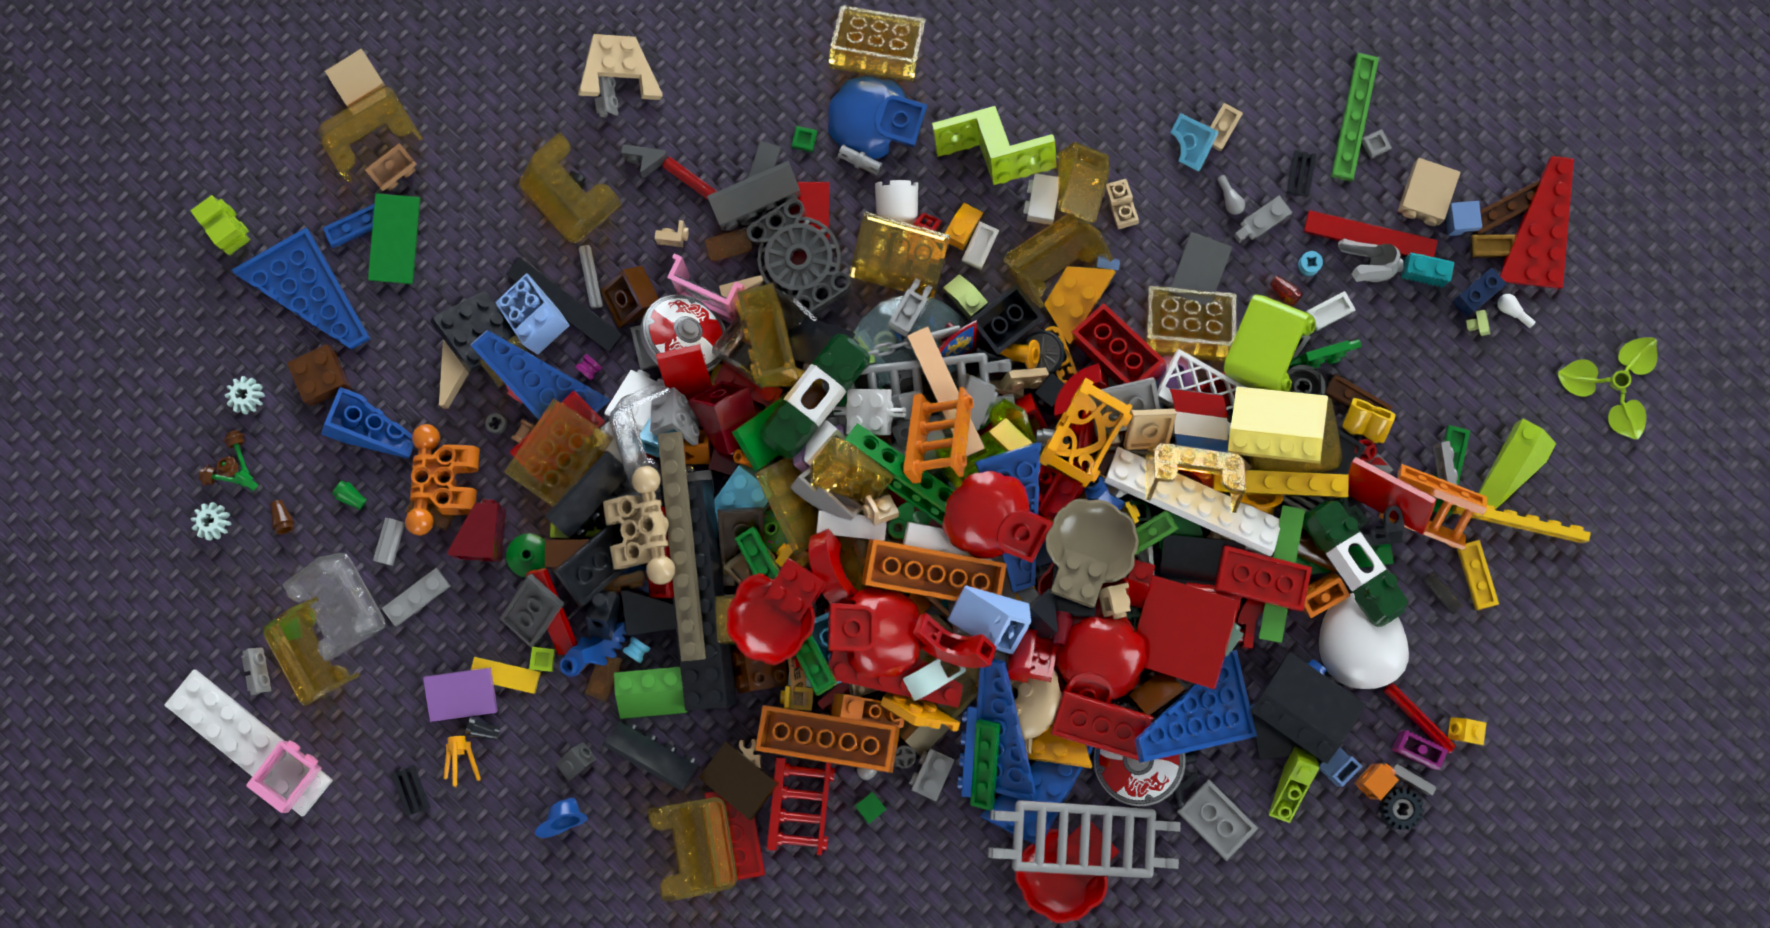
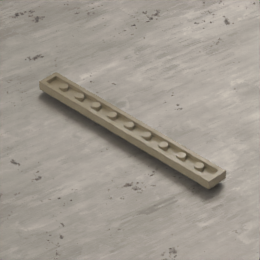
[658,432,706,661]

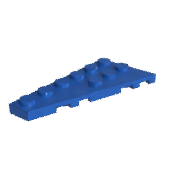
[470,330,610,422]
[971,659,1037,801]
[980,745,1094,845]

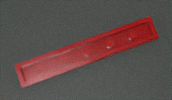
[1303,210,1438,257]

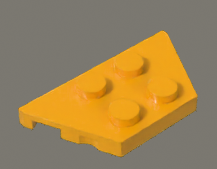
[1044,266,1116,344]
[880,692,960,731]
[1024,721,1092,768]

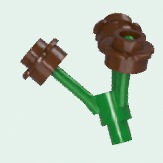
[199,430,258,491]

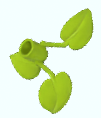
[1558,337,1658,440]

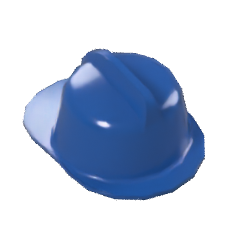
[535,798,588,838]

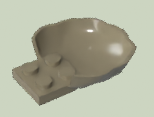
[1046,499,1139,608]

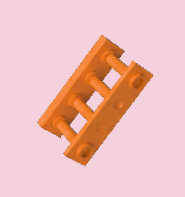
[903,387,974,483]
[1379,464,1487,550]

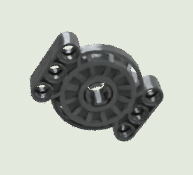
[747,199,852,318]

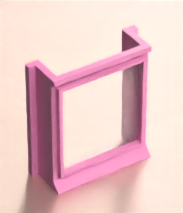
[667,254,749,325]

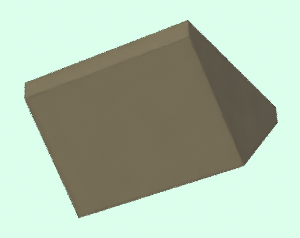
[899,700,949,757]

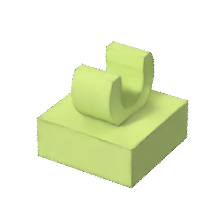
[1466,310,1490,336]

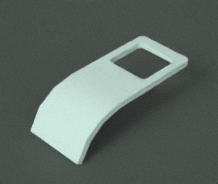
[903,659,966,701]

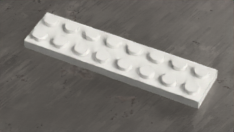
[1104,447,1280,557]
[165,669,333,816]

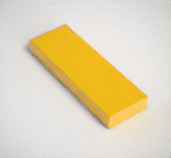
[1457,540,1499,611]
[471,657,541,694]

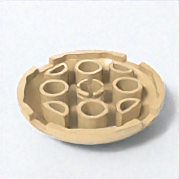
[976,653,1061,740]

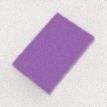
[423,667,498,722]

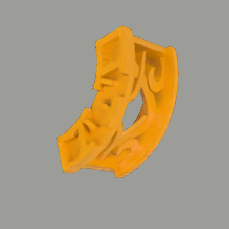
[1039,378,1132,488]

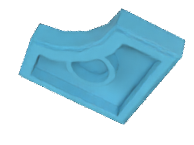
[1170,113,1219,171]

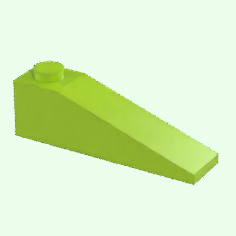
[1478,418,1556,509]

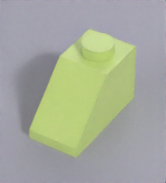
[942,274,988,320]

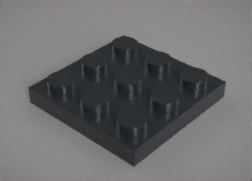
[430,291,522,373]

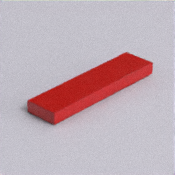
[525,568,578,655]

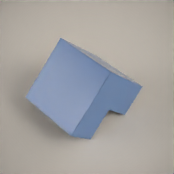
[1446,201,1482,236]
[1318,747,1362,787]

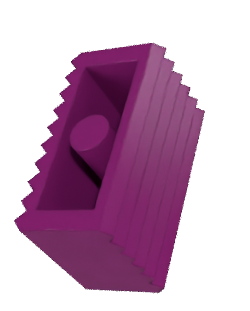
[1392,730,1448,770]

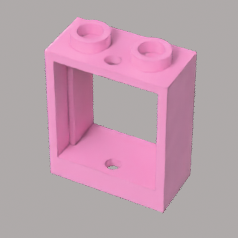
[246,740,322,813]

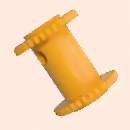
[999,340,1040,369]

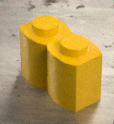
[1342,398,1396,443]

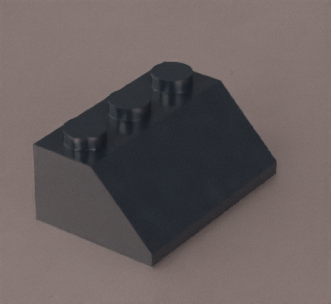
[961,284,1044,356]

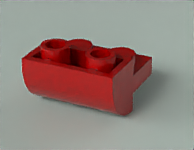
[1038,465,1085,521]
[1007,629,1057,683]

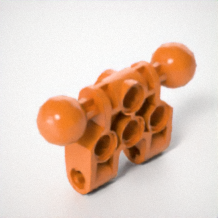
[405,424,480,536]

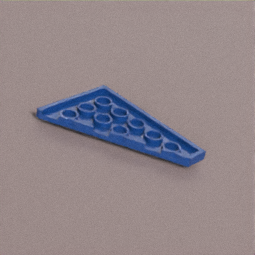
[232,227,371,350]
[1134,650,1257,763]

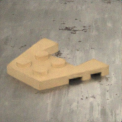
[578,34,662,100]

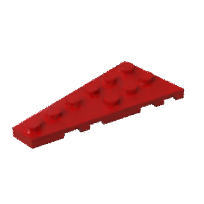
[1499,156,1574,289]
[828,651,963,708]

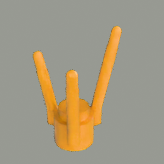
[443,736,481,787]

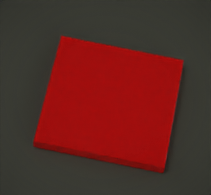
[1136,575,1241,689]

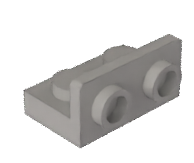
[909,748,954,801]

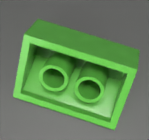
[614,667,688,719]

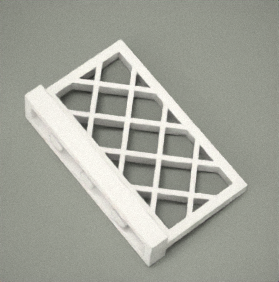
[1157,349,1247,439]

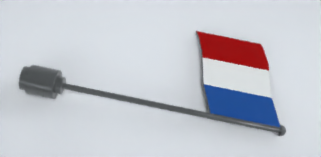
[1034,388,1236,468]

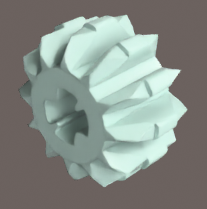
[225,376,265,414]
[191,502,231,541]

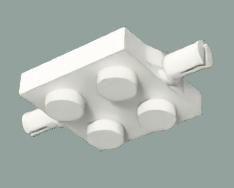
[833,389,906,435]

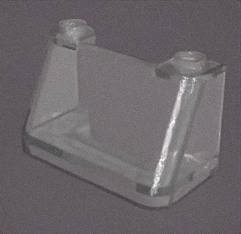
[282,553,385,661]

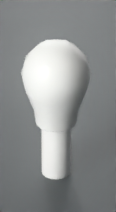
[1497,294,1535,328]

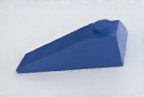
[321,387,414,459]

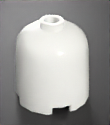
[875,180,918,232]

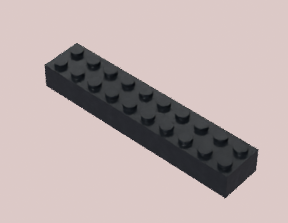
[660,480,737,711]

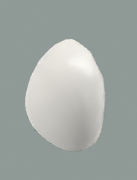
[1319,593,1409,689]

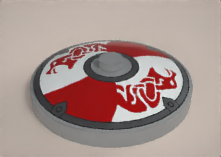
[640,295,727,372]
[1094,716,1186,806]

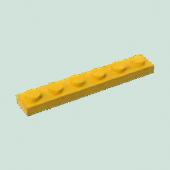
[1213,469,1348,498]
[1452,505,1591,543]

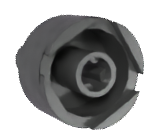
[1287,365,1326,396]

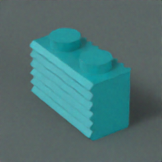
[1401,253,1454,288]

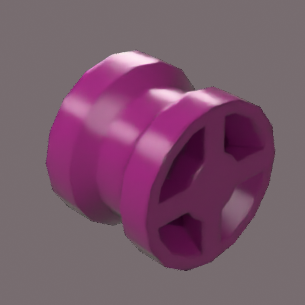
[575,354,602,381]

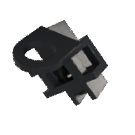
[1363,506,1405,546]

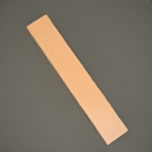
[907,327,985,457]

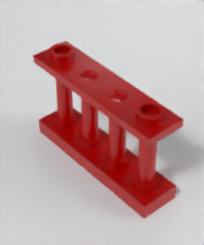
[767,758,835,855]

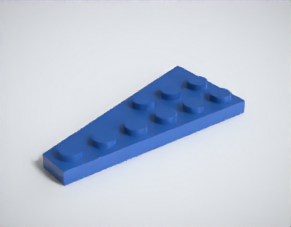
[975,442,1041,592]

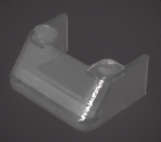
[609,384,694,492]

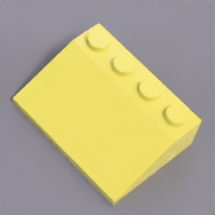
[1228,387,1328,464]

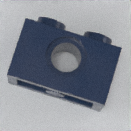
[1452,268,1507,317]

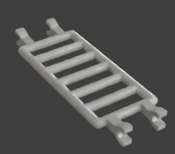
[822,353,1015,427]
[988,800,1180,878]

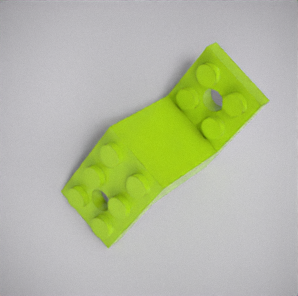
[932,106,1057,185]

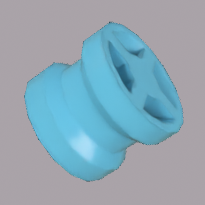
[1298,251,1323,276]
[622,636,651,663]

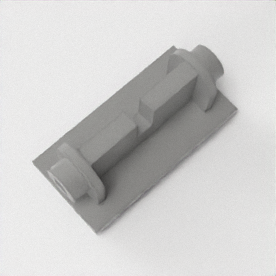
[595,76,618,117]
[241,648,271,696]

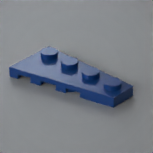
[957,697,977,797]

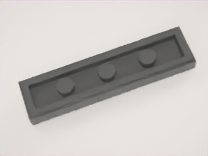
[738,141,781,227]

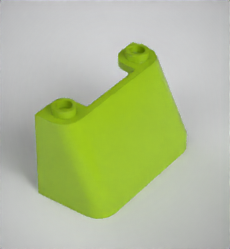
[1224,294,1316,392]

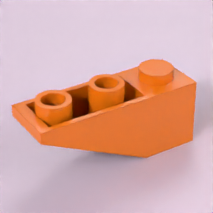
[831,694,904,728]

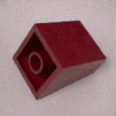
[688,381,757,455]
[448,499,506,562]

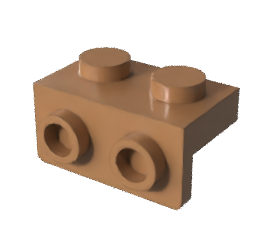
[365,143,417,192]

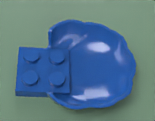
[828,75,928,159]

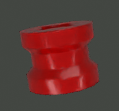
[1354,439,1377,462]

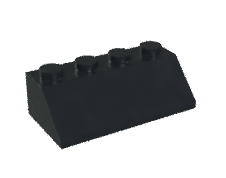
[545,450,633,540]
[602,720,700,791]

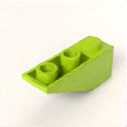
[1269,747,1319,823]

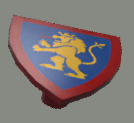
[938,320,977,357]

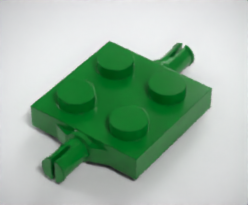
[1288,339,1362,369]

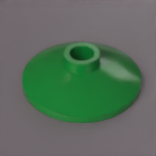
[506,533,546,578]

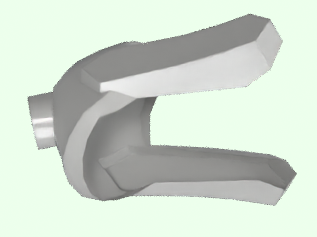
[1338,239,1404,282]

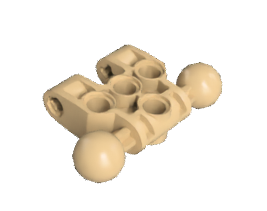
[603,466,675,585]

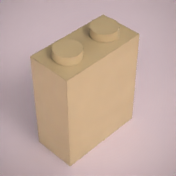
[1398,158,1460,226]

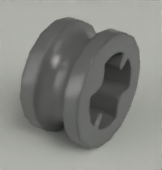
[485,413,507,434]

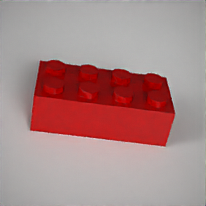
[1071,303,1166,385]

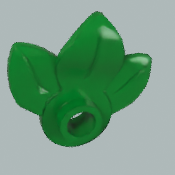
[887,502,931,540]

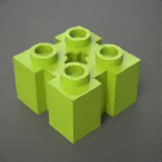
[190,195,251,256]

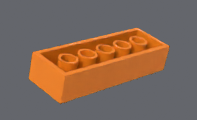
[861,539,1007,601]
[755,705,900,773]

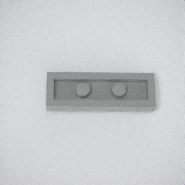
[382,568,451,627]

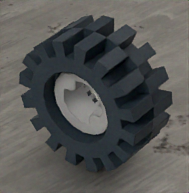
[1379,788,1424,830]

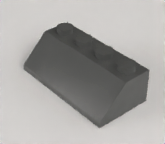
[707,161,801,231]

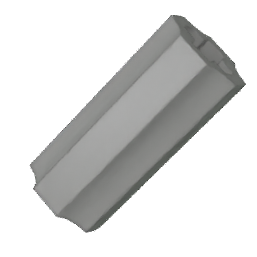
[373,518,405,566]

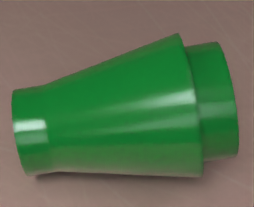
[332,480,367,510]

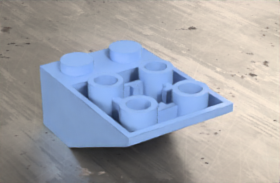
[495,273,570,354]
[948,585,1031,654]

